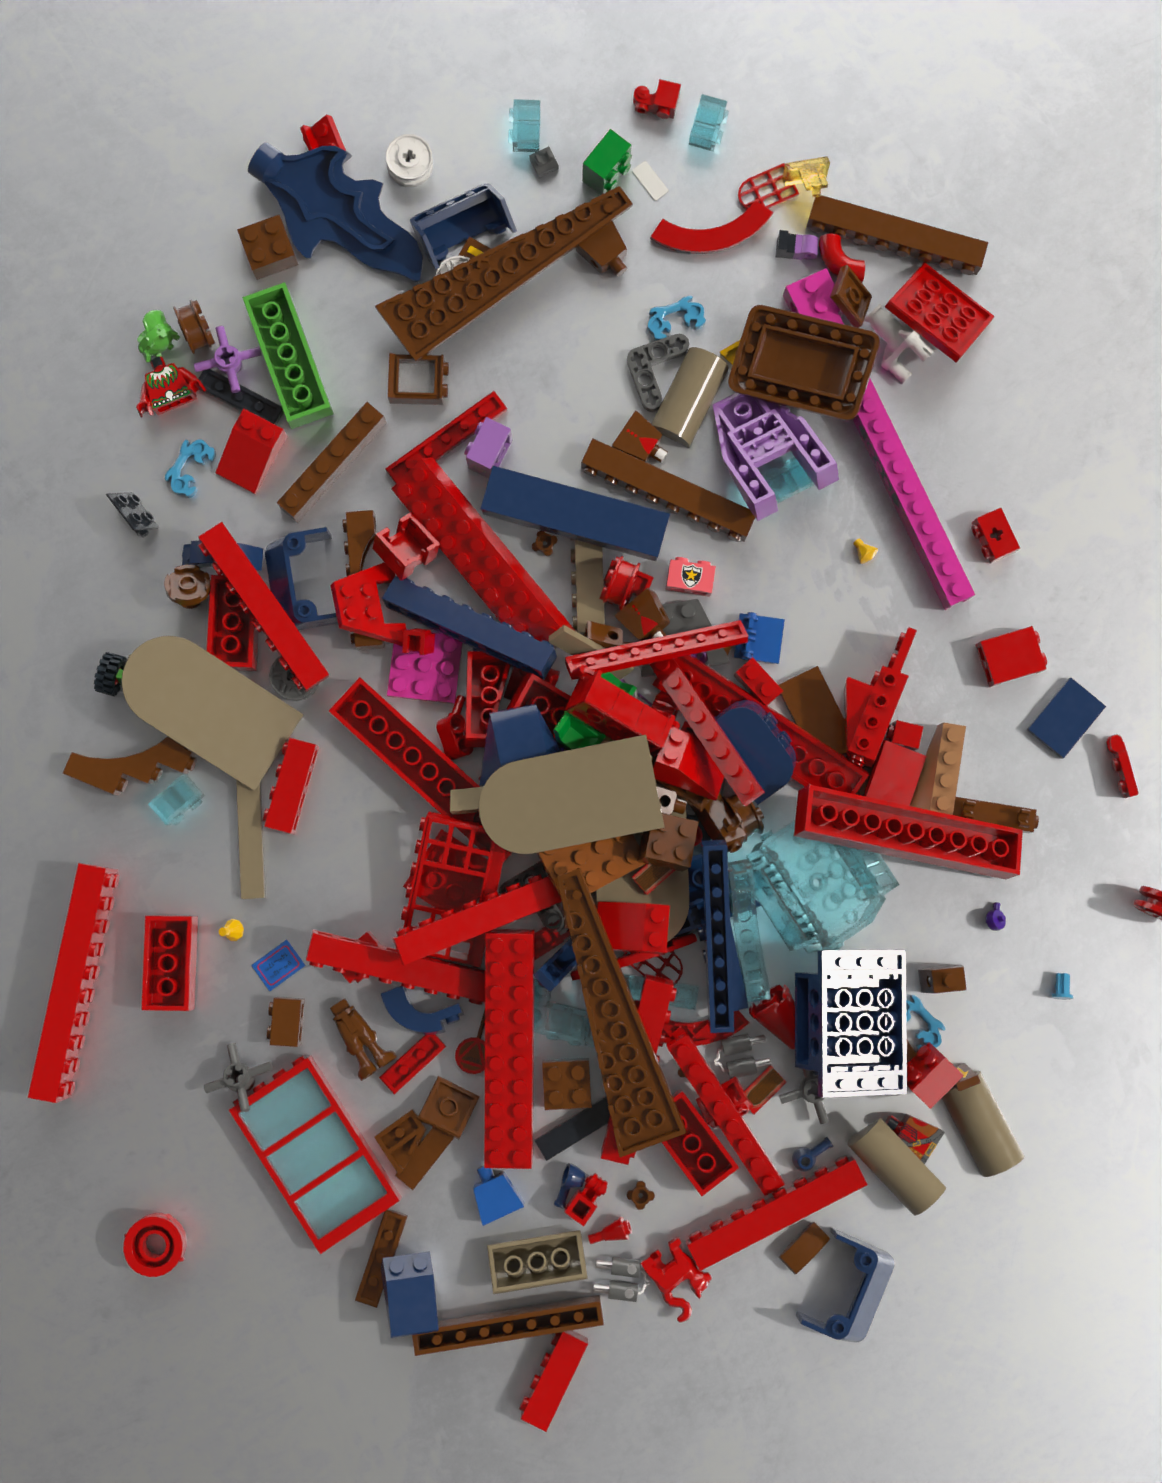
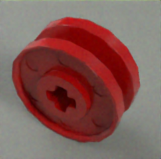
[1133,886,1162,920]

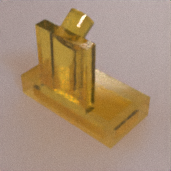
[782,156,830,197]

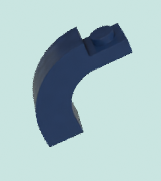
[182,541,263,571]
[534,938,577,992]
[381,986,464,1035]

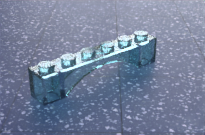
[728,859,771,1003]

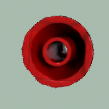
[749,984,795,1050]

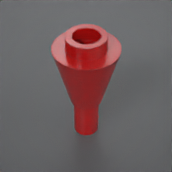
[588,1217,632,1244]

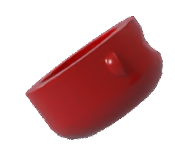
[123,1213,187,1277]

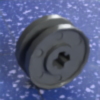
[269,656,319,701]

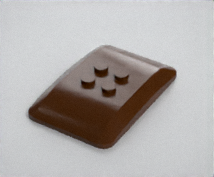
[728,305,880,421]

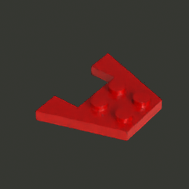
[330,562,407,646]

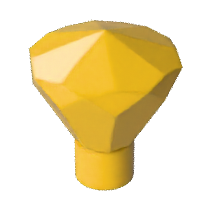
[853,538,878,564]
[219,919,244,941]

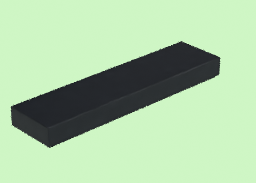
[198,369,284,425]
[534,1096,610,1161]

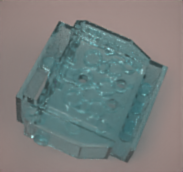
[741,819,900,953]

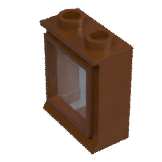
[388,353,449,405]

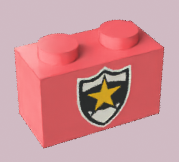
[665,557,716,597]

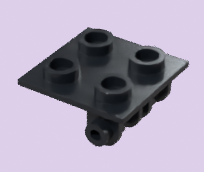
[106,492,159,538]

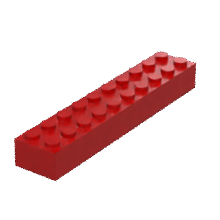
[391,457,576,650]
[329,677,514,864]
[794,785,1023,880]
[28,863,119,1103]
[484,929,535,1169]

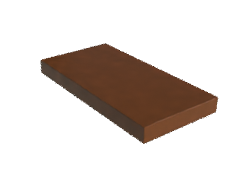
[779,666,846,755]

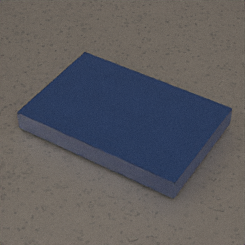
[1027,677,1106,759]

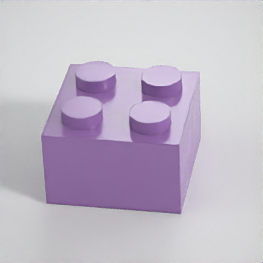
[464,417,512,478]

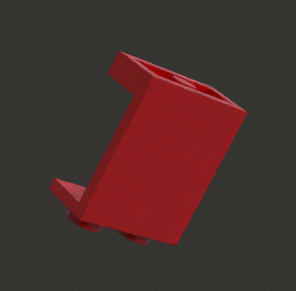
[976,626,1047,687]

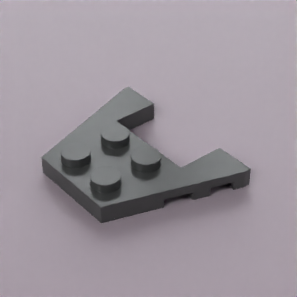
[641,599,730,677]

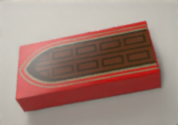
[631,864,675,895]
[744,1065,787,1115]

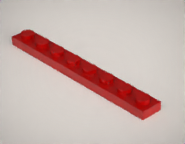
[565,620,749,680]
[649,658,765,806]
[666,1032,785,1196]

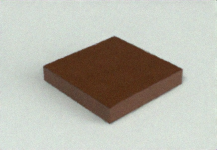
[830,265,872,328]
[417,1076,480,1140]

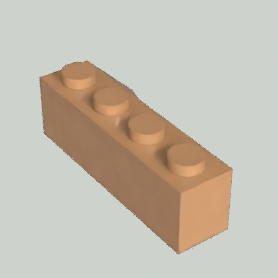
[910,722,966,815]

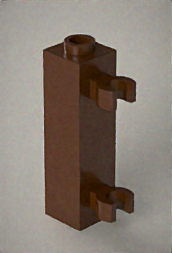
[691,793,746,853]
[953,797,1039,833]

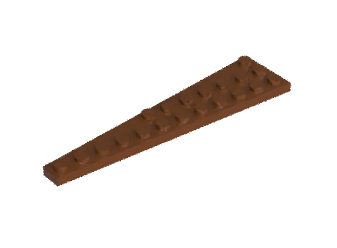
[375,186,633,363]
[557,867,686,1157]

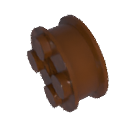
[173,300,215,354]
[722,794,764,843]

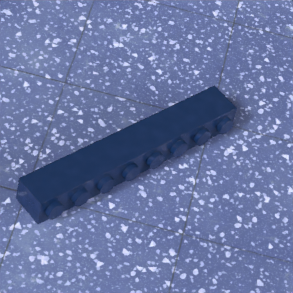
[382,576,557,680]
[701,840,734,1033]

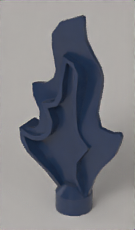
[248,142,423,282]

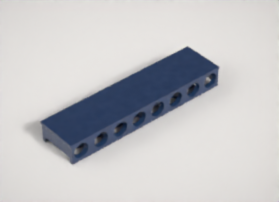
[480,466,670,562]

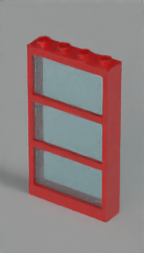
[229,1055,402,1254]

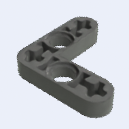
[627,334,689,412]

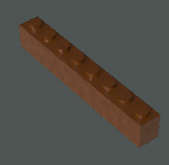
[806,194,989,275]
[581,438,755,542]
[412,1295,604,1356]

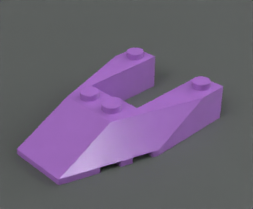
[713,393,839,521]

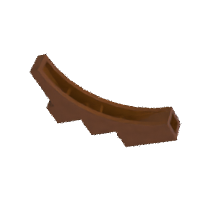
[63,736,197,796]

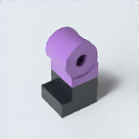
[775,230,819,260]

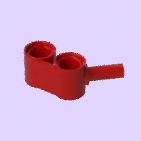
[436,695,474,760]

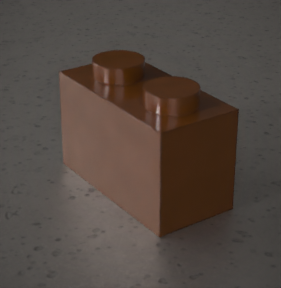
[267,997,305,1047]

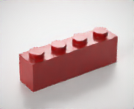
[263,738,319,835]
[519,1330,588,1432]

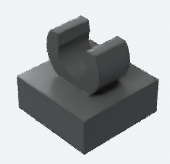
[529,146,559,178]

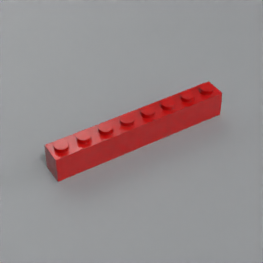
[198,522,329,692]
[392,874,562,965]
[306,929,485,1005]
[601,974,677,1165]
[686,1155,868,1271]

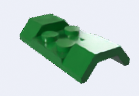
[553,672,637,750]

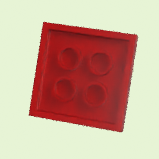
[403,829,488,912]

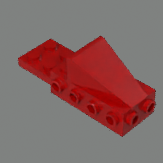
[844,627,917,768]

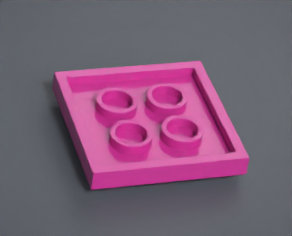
[387,629,463,704]

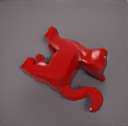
[641,1237,712,1323]

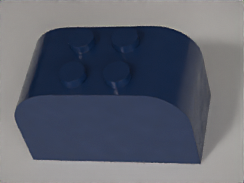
[714,700,796,805]

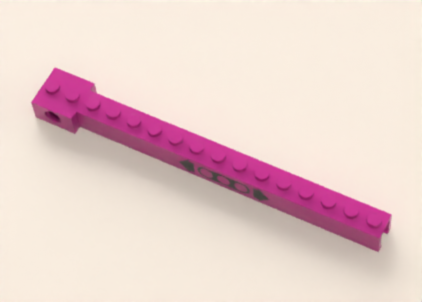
[783,268,975,610]

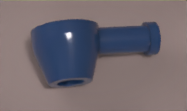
[792,1137,834,1171]
[554,1163,586,1208]

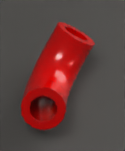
[819,234,865,283]

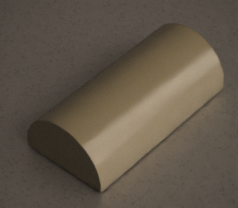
[651,347,729,448]
[942,1071,1025,1177]
[847,1118,946,1216]
[487,1230,588,1294]

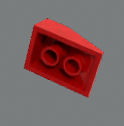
[215,408,288,495]
[653,727,724,801]
[597,902,670,955]

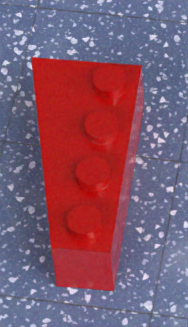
[465,651,511,748]

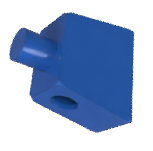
[473,1165,525,1226]

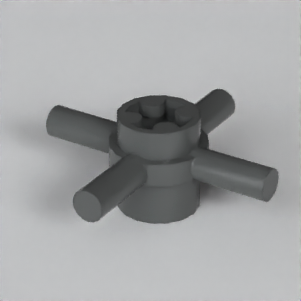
[204,1043,273,1112]
[779,1069,829,1124]

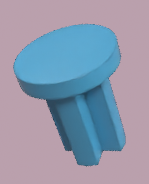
[1052,973,1073,1000]

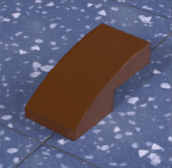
[778,1222,830,1274]

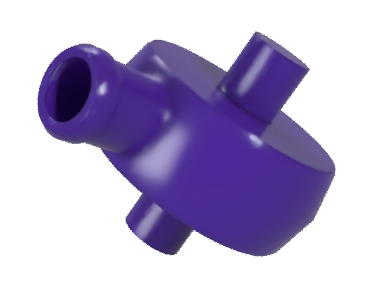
[986,902,1006,931]

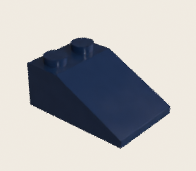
[381,1251,439,1338]

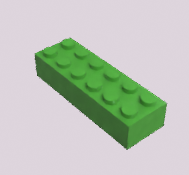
[242,282,334,429]

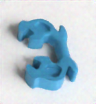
[647,296,706,341]
[165,440,216,498]
[906,995,945,1050]

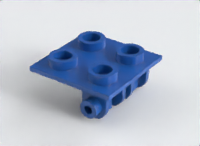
[734,612,785,664]

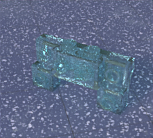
[534,979,595,1048]

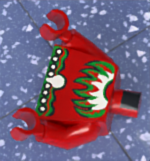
[136,356,206,418]

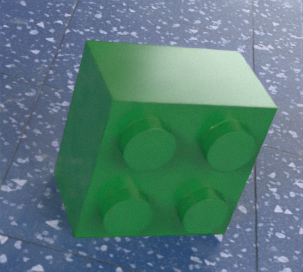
[582,129,632,195]

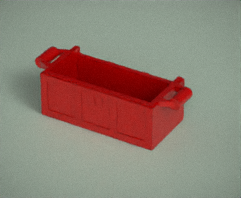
[565,665,680,752]

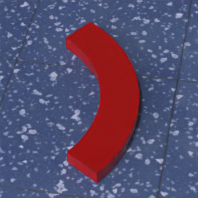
[650,200,774,254]
[570,933,697,981]
[634,999,750,1046]

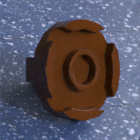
[164,564,211,609]

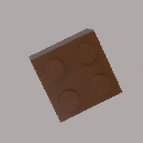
[237,215,299,280]
[638,813,698,872]
[542,1058,592,1110]

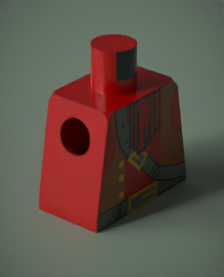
[885,1114,945,1164]

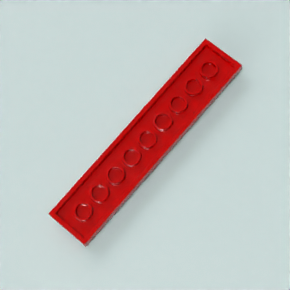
[652,655,869,794]

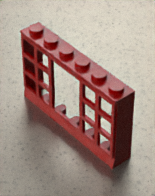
[399,811,506,968]

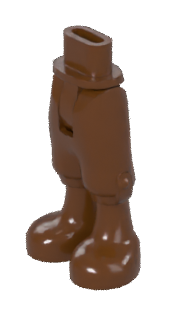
[330,999,397,1081]

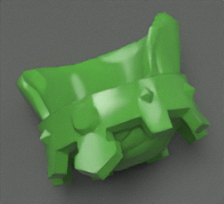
[137,310,180,362]

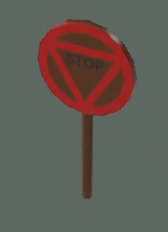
[455,1010,485,1074]

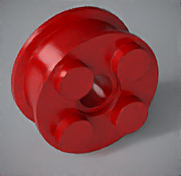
[599,556,641,610]

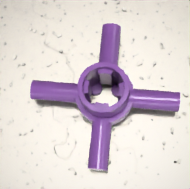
[194,326,262,393]

